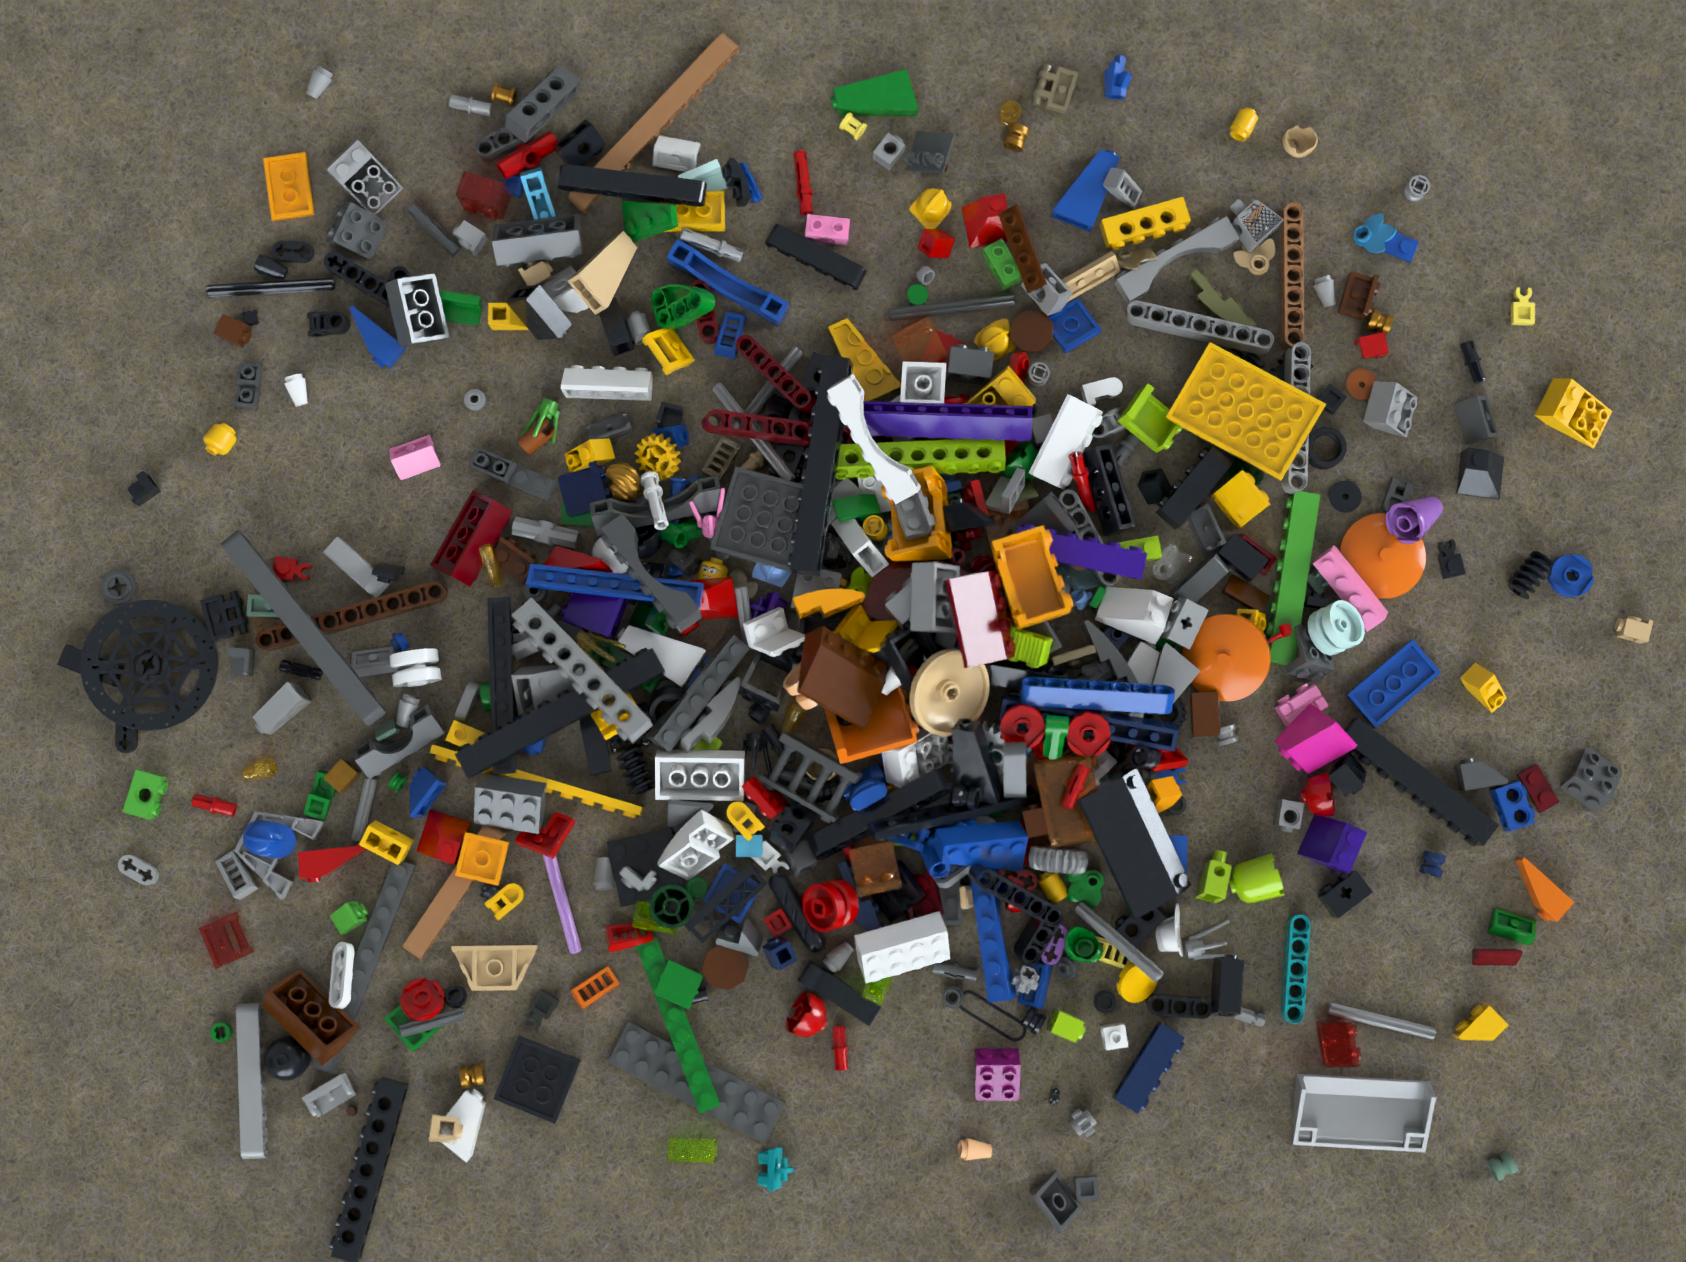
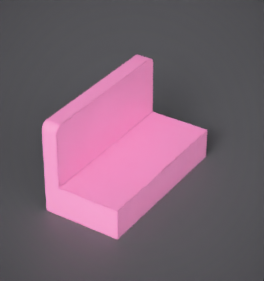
[389,435,440,480]

